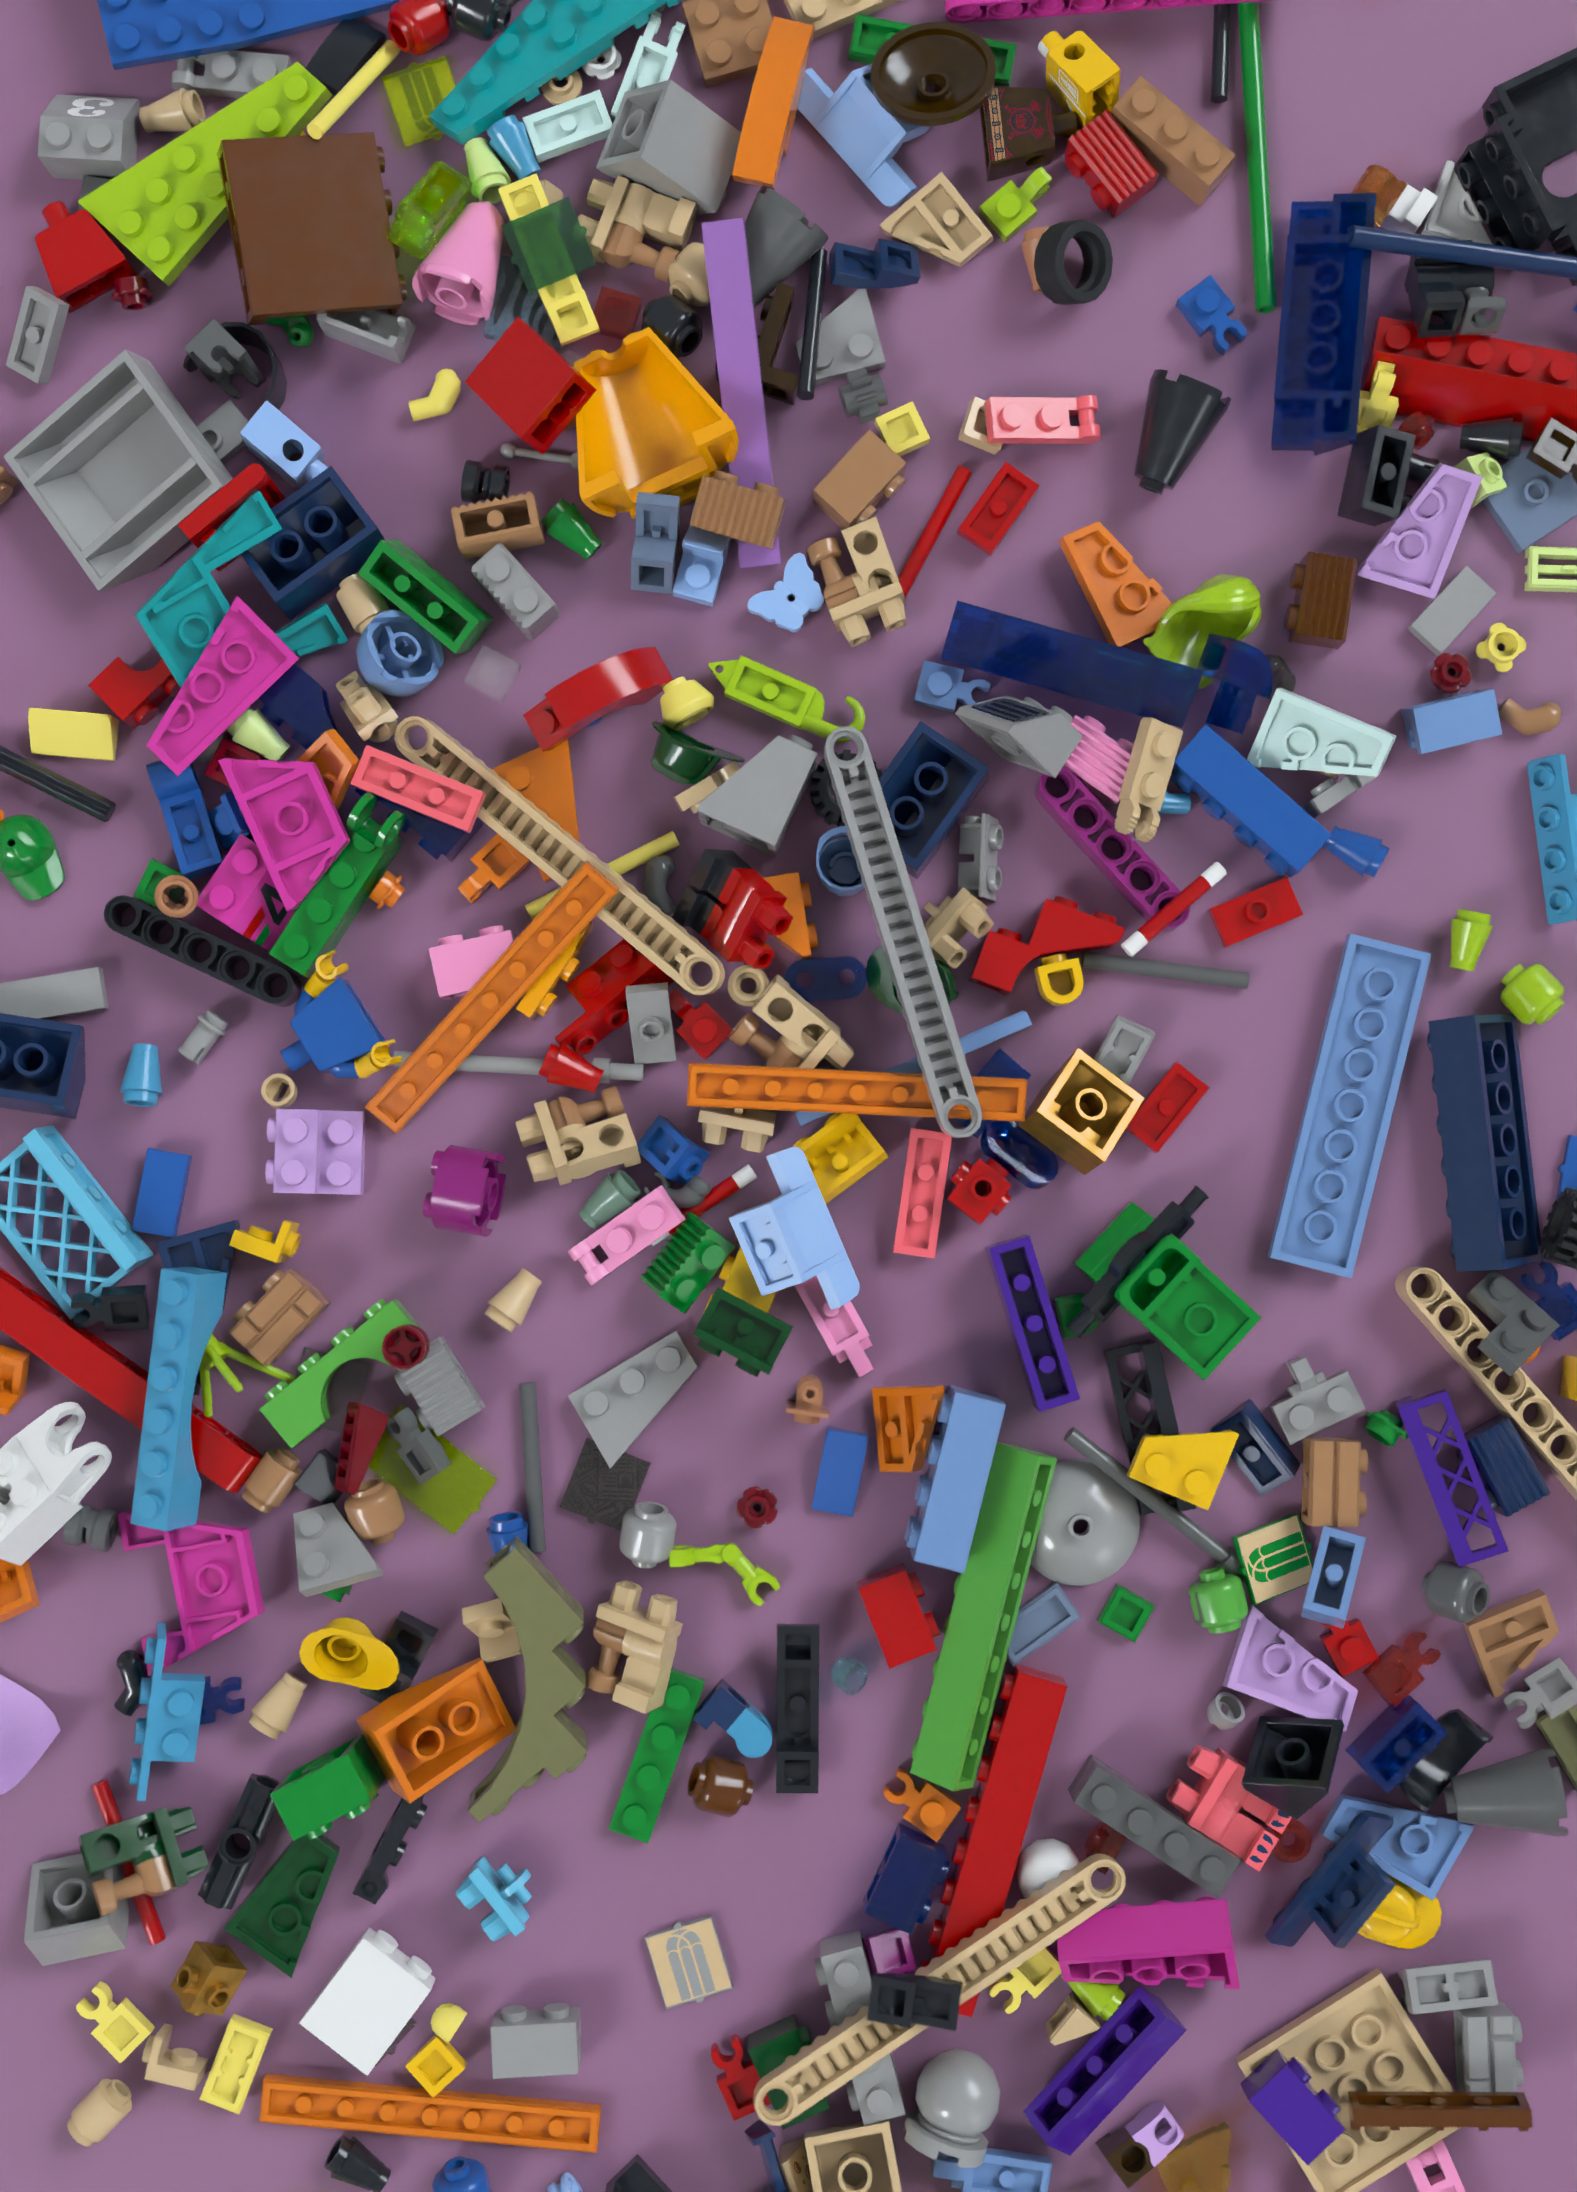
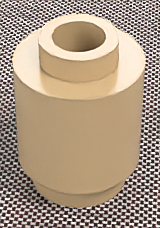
[336,573,391,634]
[67,2078,132,2147]

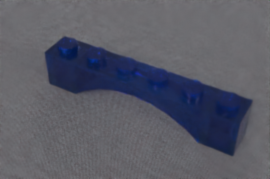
[258,663,483,862]

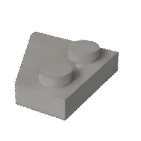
[795,288,886,386]
[293,1502,383,1597]

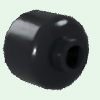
[447,0,512,41]
[641,294,703,358]

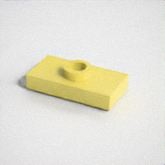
[200,2014,273,2115]

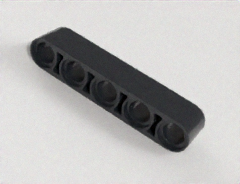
[104,895,302,1007]

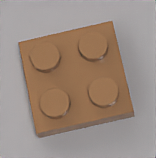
[682,0,773,88]

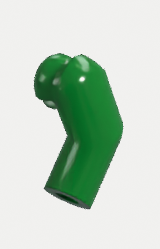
[265,315,314,347]

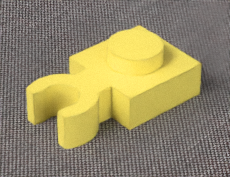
[988,1947,1062,2014]
[76,1981,155,2064]

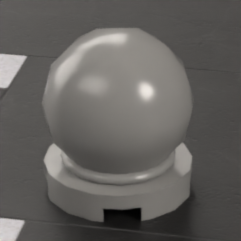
[903,2048,1000,2168]

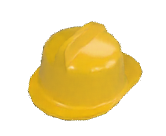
[299,1617,400,1690]
[1357,1872,1442,1949]

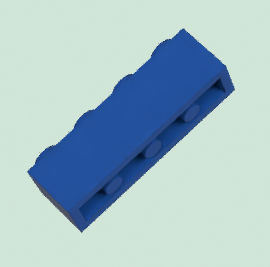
[1170,724,1332,877]

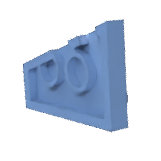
[1319,1794,1475,1900]

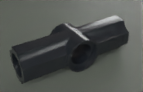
[198,1773,279,1910]

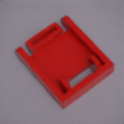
[177,463,286,572]

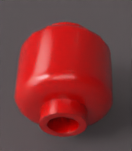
[388,0,450,56]

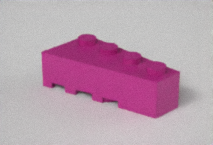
[1057,1897,1240,1989]

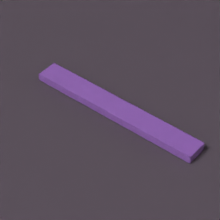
[701,217,782,569]

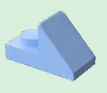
[673,526,732,607]

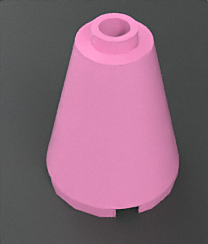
[412,201,505,325]

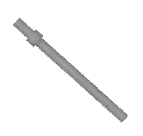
[393,1051,644,1083]

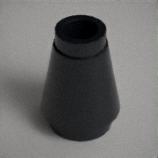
[1460,417,1524,460]
[324,2135,391,2192]

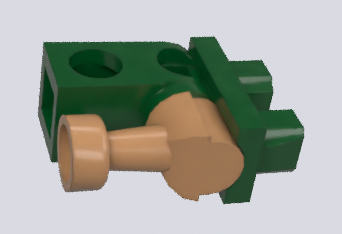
[78,1807,209,1916]

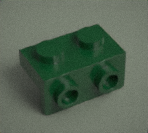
[693,1287,793,1377]

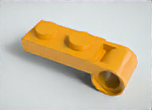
[516,919,593,1021]

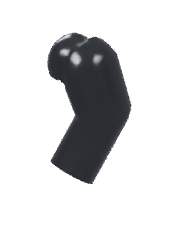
[114,1650,150,1716]

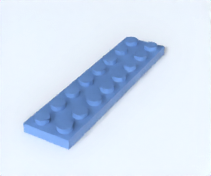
[1267,933,1431,1278]

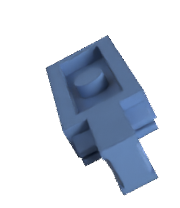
[930,2148,1052,2192]

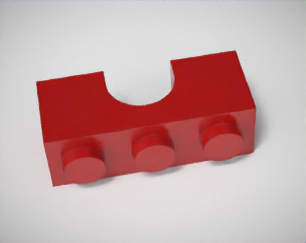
[88,657,181,729]

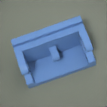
[1400,689,1502,754]

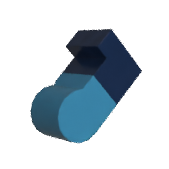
[693,1679,773,1758]

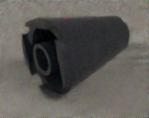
[1134,369,1231,494]

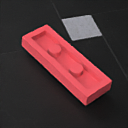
[351,745,486,833]
[893,1128,952,1259]

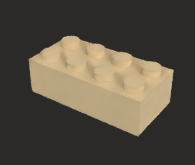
[804,2119,902,2192]

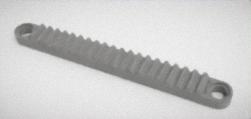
[823,726,982,1138]

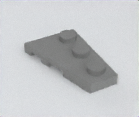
[568,1331,698,1469]

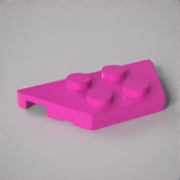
[219,758,351,911]

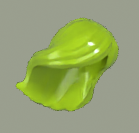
[1143,574,1262,689]

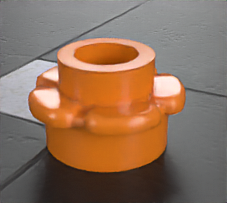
[368,870,405,909]

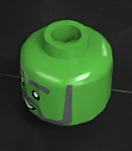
[1188,1567,1248,1634]

